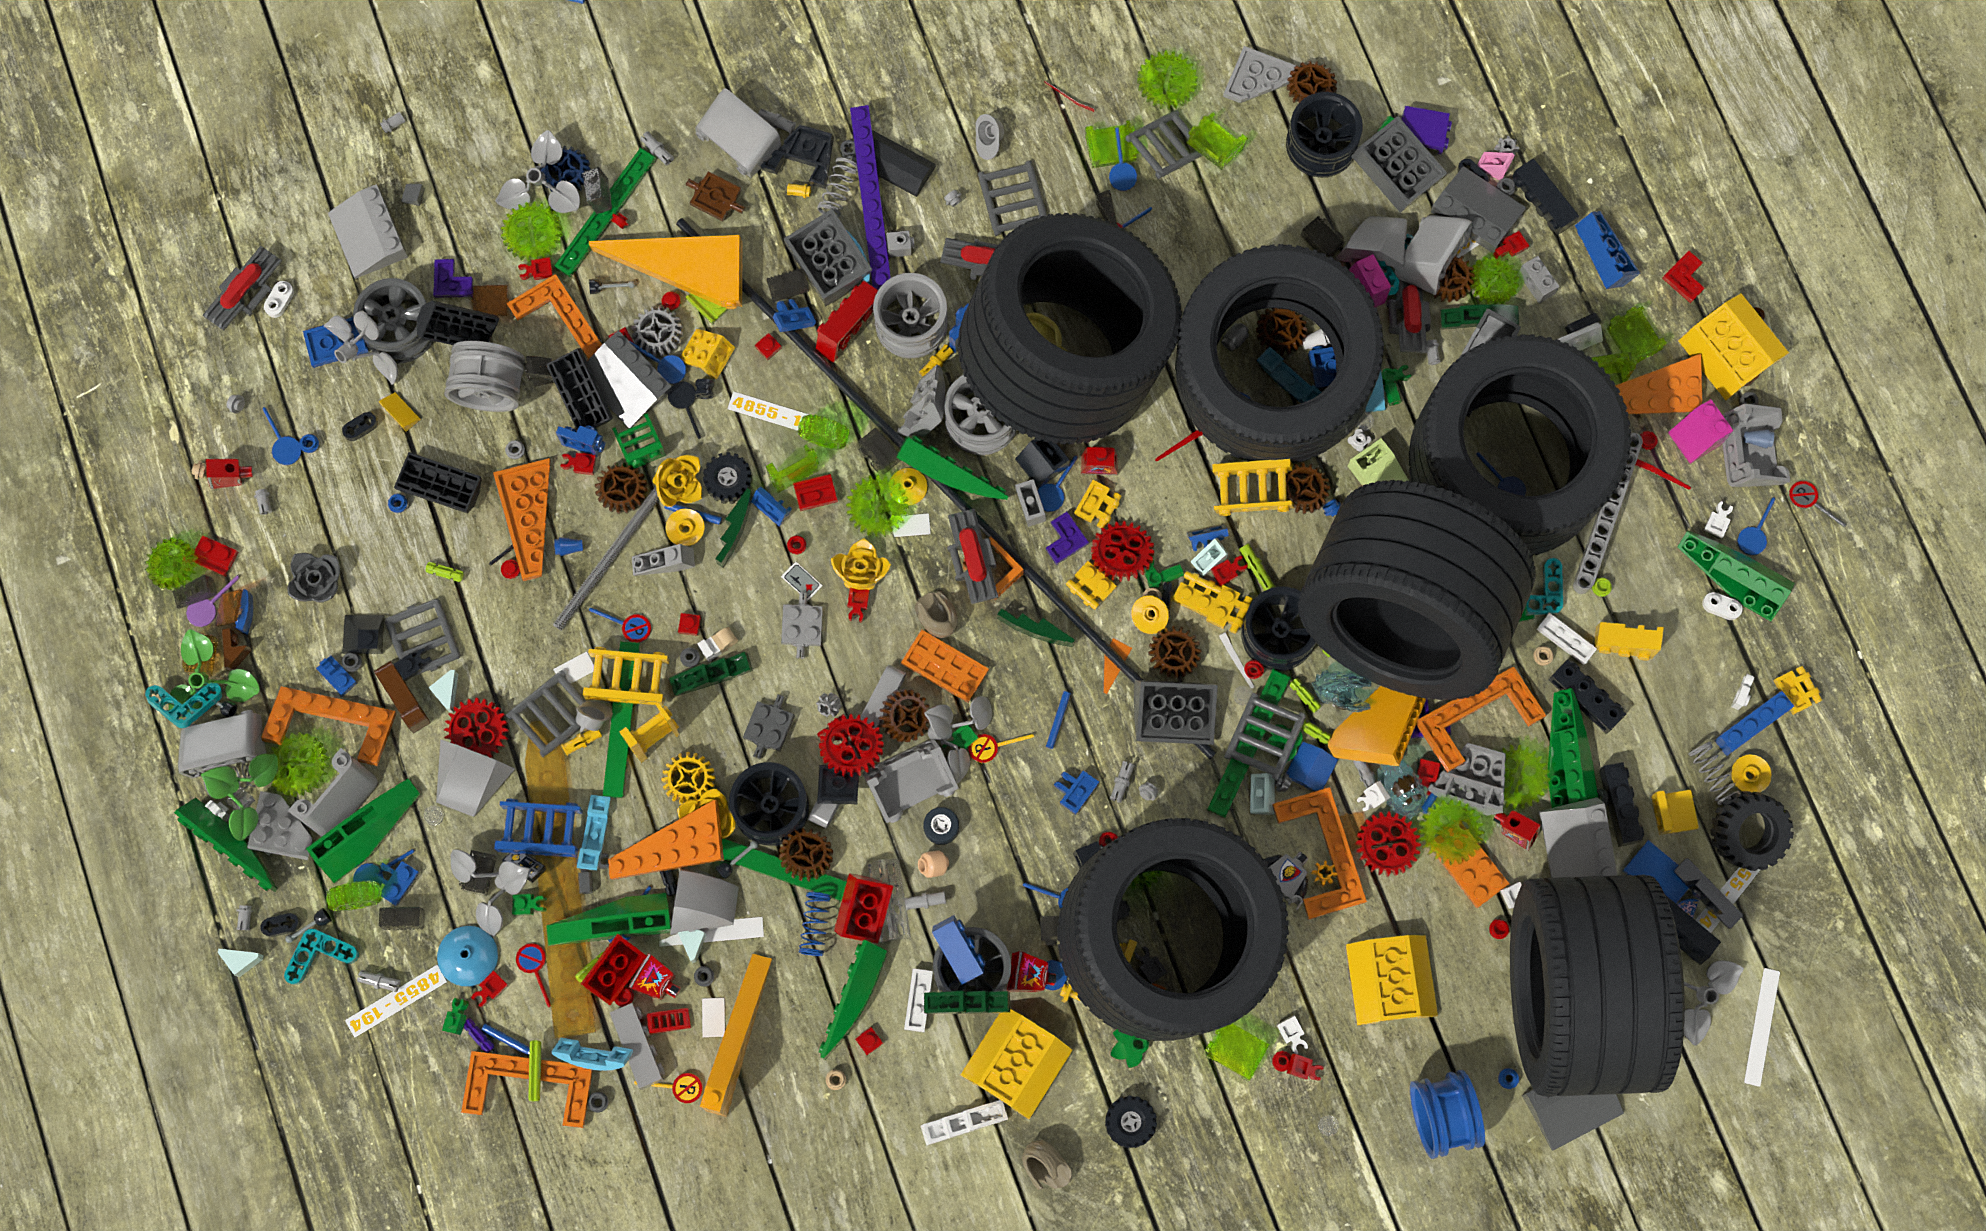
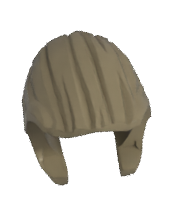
[915,591,958,638]
[1022,1139,1072,1190]

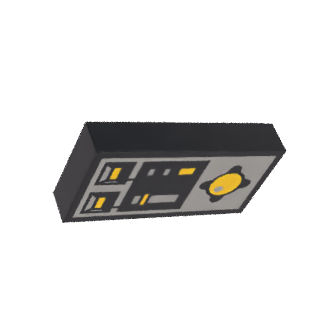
[502,853,546,883]

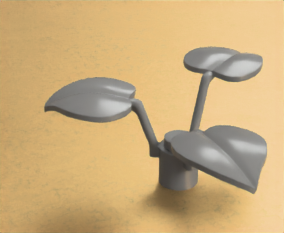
[495,130,580,213]
[324,311,398,385]
[924,696,992,783]
[451,849,530,937]
[1684,961,1744,1046]

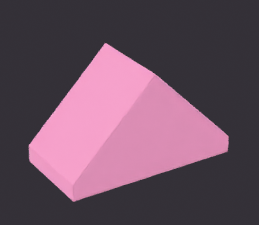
[1477,152,1515,180]

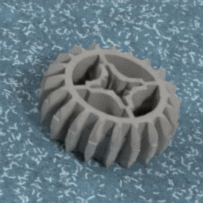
[631,306,683,357]

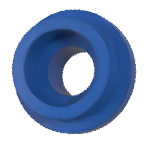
[299,434,319,453]
[388,494,408,513]
[1323,499,1342,517]
[1498,1068,1519,1089]

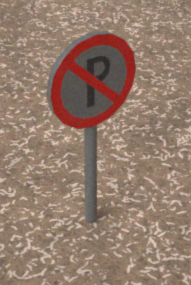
[1789,481,1846,527]

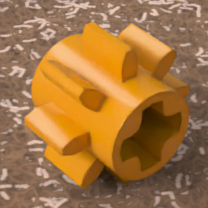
[1311,860,1337,886]

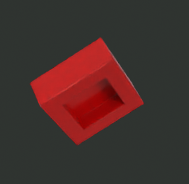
[755,333,782,360]
[678,613,701,636]
[855,1027,883,1056]

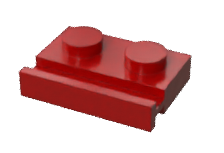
[793,474,838,511]
[190,535,239,577]

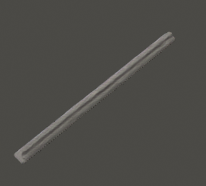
[553,486,659,631]

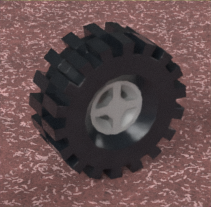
[703,452,753,504]
[1105,1095,1157,1149]

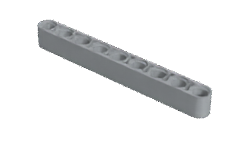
[1573,433,1643,594]
[808,665,906,829]

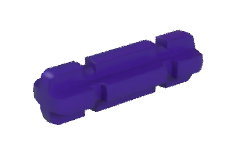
[463,1018,494,1053]

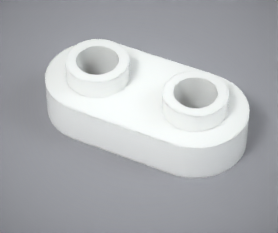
[264,281,294,318]
[1702,592,1742,620]

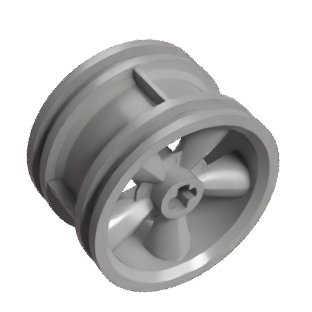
[873,273,948,358]
[444,341,525,412]
[944,375,1017,455]

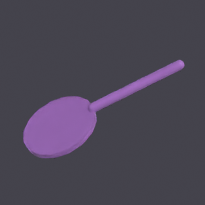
[186,575,239,627]

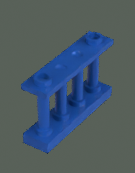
[494,799,583,858]

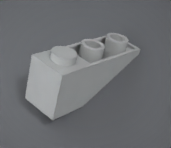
[632,544,695,576]

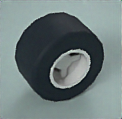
[923,807,959,845]

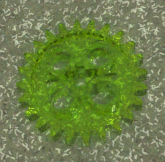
[1137,50,1198,110]
[500,201,563,262]
[846,474,909,538]
[271,732,330,797]
[1502,745,1550,810]
[1418,799,1485,865]

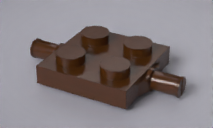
[686,171,745,222]

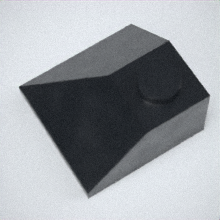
[342,615,385,654]

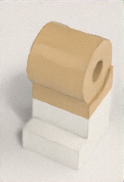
[697,627,738,662]

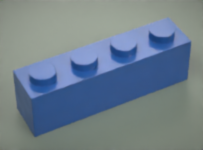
[1714,691,1794,756]

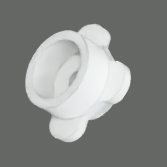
[1348,429,1371,452]

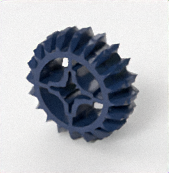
[540,146,591,192]

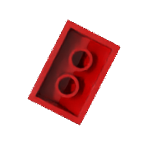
[834,873,894,944]
[581,934,647,1006]

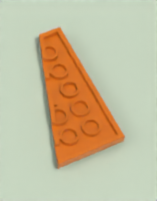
[1615,354,1702,414]
[493,458,550,581]
[608,800,724,880]

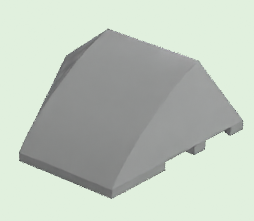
[1335,216,1407,267]
[897,365,945,437]
[436,740,515,817]
[1428,743,1506,815]
[670,866,739,935]

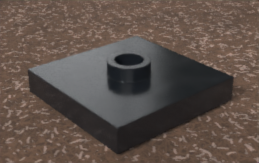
[817,765,859,805]

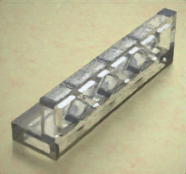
[868,859,911,943]

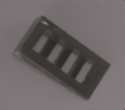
[1096,190,1117,224]
[172,574,218,609]

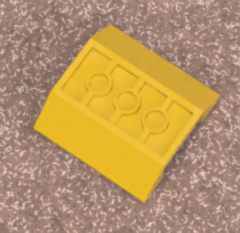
[1678,293,1789,401]
[1345,935,1438,1026]
[960,1009,1073,1119]

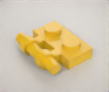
[1074,480,1122,529]
[1066,561,1117,610]
[1172,571,1222,617]
[1206,585,1253,634]
[1773,666,1822,715]

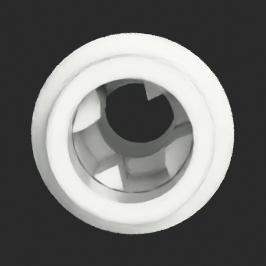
[1301,329,1330,350]

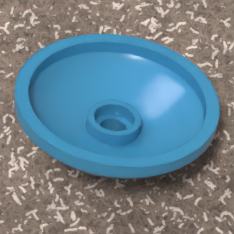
[437,926,498,987]

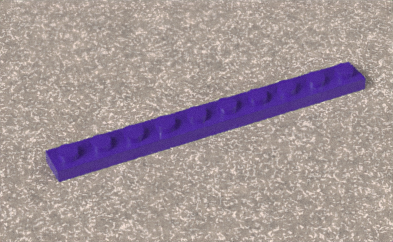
[850,105,891,290]

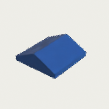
[1287,742,1338,792]

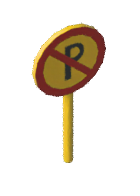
[969,734,1034,763]
[634,1073,703,1104]

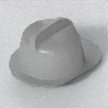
[976,114,1004,160]
[576,701,613,732]

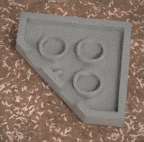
[1223,46,1296,103]
[247,791,312,860]

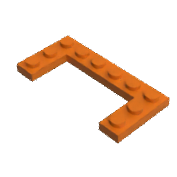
[507,274,602,361]
[1416,667,1547,773]
[261,686,396,766]
[1272,787,1367,920]
[461,1051,593,1128]

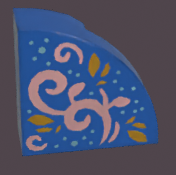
[1677,899,1699,918]

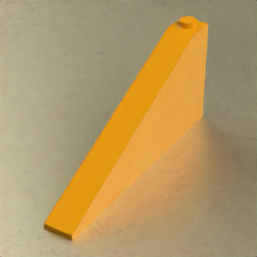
[589,235,743,309]
[1328,686,1426,766]
[700,954,772,1117]

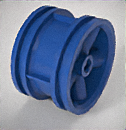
[1410,1069,1485,1159]

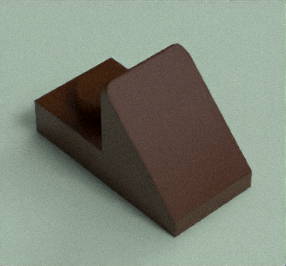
[222,628,252,671]

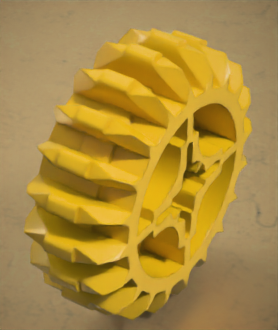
[661,752,716,805]

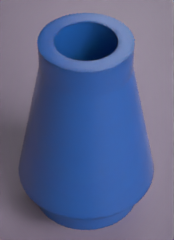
[554,537,583,556]

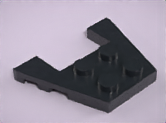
[760,125,834,189]

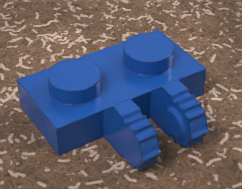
[773,299,816,332]
[1054,771,1099,815]
[373,861,420,906]

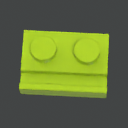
[686,293,729,324]

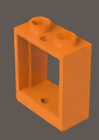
[963,537,1024,600]

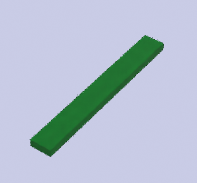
[554,147,656,278]
[603,641,641,799]
[1207,669,1291,818]
[722,839,847,902]

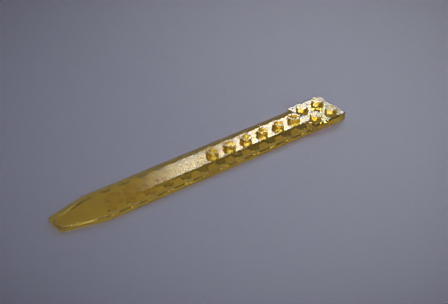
[525,719,596,1039]

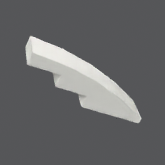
[921,1100,1008,1145]

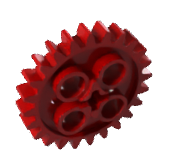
[1091,521,1154,582]
[444,698,509,758]
[819,714,884,777]
[1355,811,1421,877]

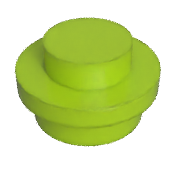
[1592,577,1612,597]

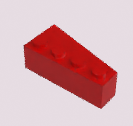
[815,281,878,363]

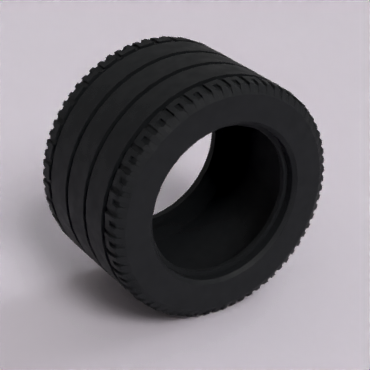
[958,213,1182,444]
[1175,244,1384,464]
[1408,334,1631,556]
[1298,480,1536,700]
[1057,818,1289,1041]
[1510,875,1685,1097]

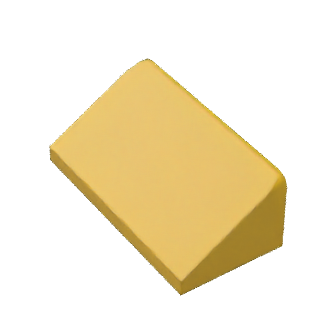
[379,392,421,432]

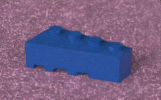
[1575,211,1641,289]

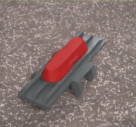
[940,238,998,280]
[203,246,282,331]
[1386,279,1431,353]
[947,509,998,604]

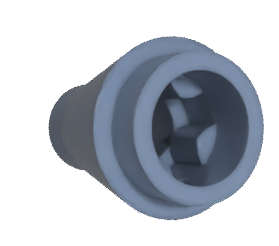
[1744,430,1774,449]

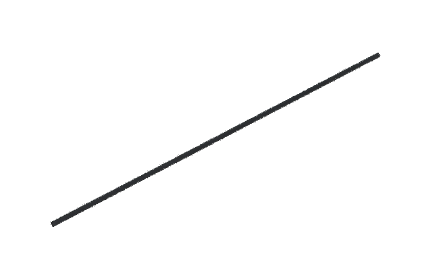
[676,218,1216,760]

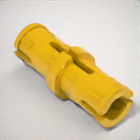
[919,344,954,377]
[561,730,602,756]

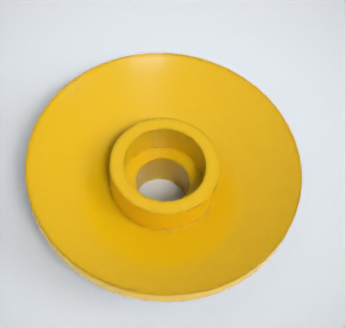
[889,468,927,506]
[665,509,705,546]
[1131,595,1169,634]
[1731,755,1772,793]

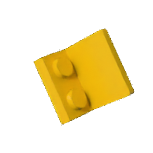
[680,329,735,380]
[1651,790,1699,835]

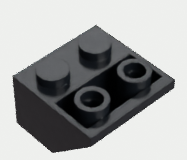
[1015,438,1070,489]

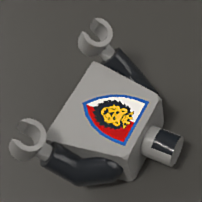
[1264,852,1308,910]

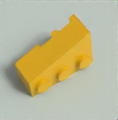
[1594,622,1664,661]

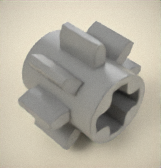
[1494,136,1519,159]
[816,692,842,717]

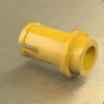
[787,183,811,199]

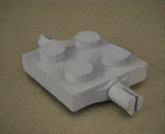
[781,592,822,659]

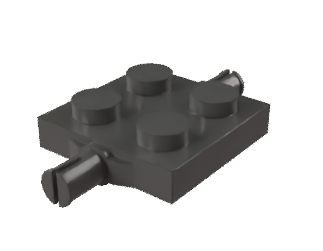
[743,694,795,759]

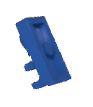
[751,487,792,526]
[1187,525,1229,551]
[316,655,357,697]

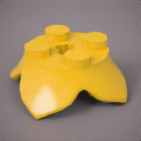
[653,455,702,507]
[831,538,891,590]
[677,789,736,839]

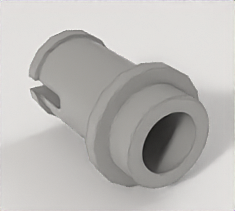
[380,112,405,133]
[1427,340,1441,365]
[254,489,272,515]
[236,905,253,930]

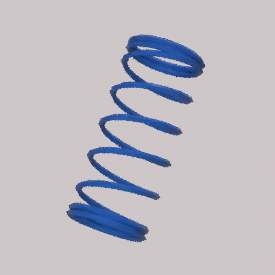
[798,892,831,956]

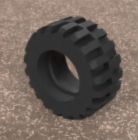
[1710,791,1794,871]

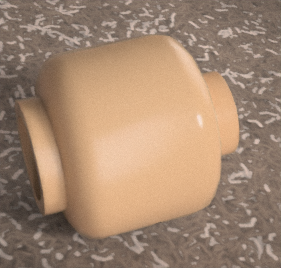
[918,850,949,878]

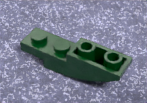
[1440,304,1519,330]

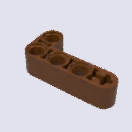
[374,660,431,734]

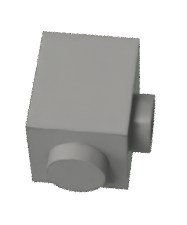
[886,231,915,258]

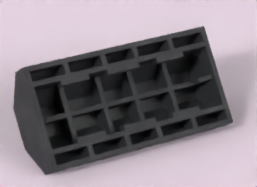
[852,130,936,197]
[417,300,500,345]
[546,348,613,430]
[394,452,482,514]

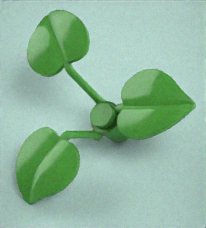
[168,629,260,718]
[201,754,278,841]

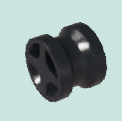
[694,379,714,399]

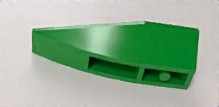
[896,435,1009,500]
[1677,530,1794,622]
[1547,688,1598,808]
[306,778,420,884]
[174,797,277,892]
[546,893,670,946]
[818,940,888,1060]

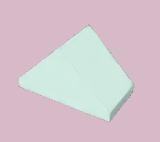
[1191,538,1228,577]
[429,670,458,713]
[678,929,706,963]
[218,949,264,977]

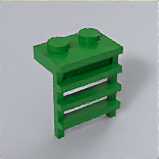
[612,413,666,469]

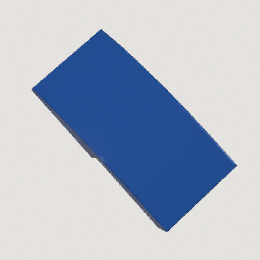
[235,589,254,634]

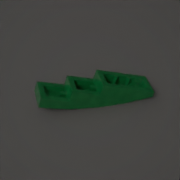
[715,488,752,568]
[997,608,1075,647]
[669,652,753,696]
[924,991,1010,1014]

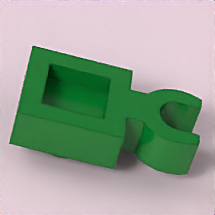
[942,725,979,750]
[512,894,547,916]
[442,998,469,1035]

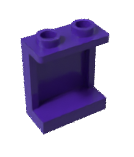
[1401,106,1452,155]

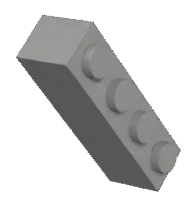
[609,1003,665,1090]

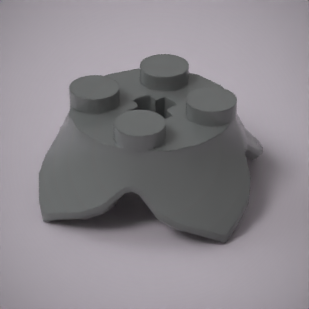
[287,553,340,603]

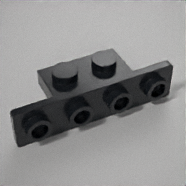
[1673,858,1743,929]

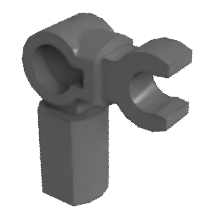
[576,853,609,894]

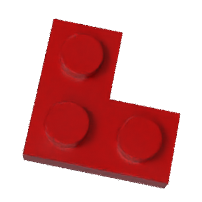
[1662,251,1705,304]

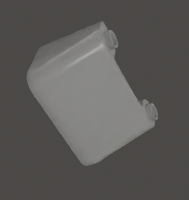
[695,88,781,178]
[1393,215,1473,295]
[1723,404,1790,487]
[178,710,266,778]
[863,739,959,823]
[288,748,378,837]

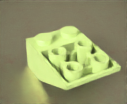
[1347,438,1409,486]

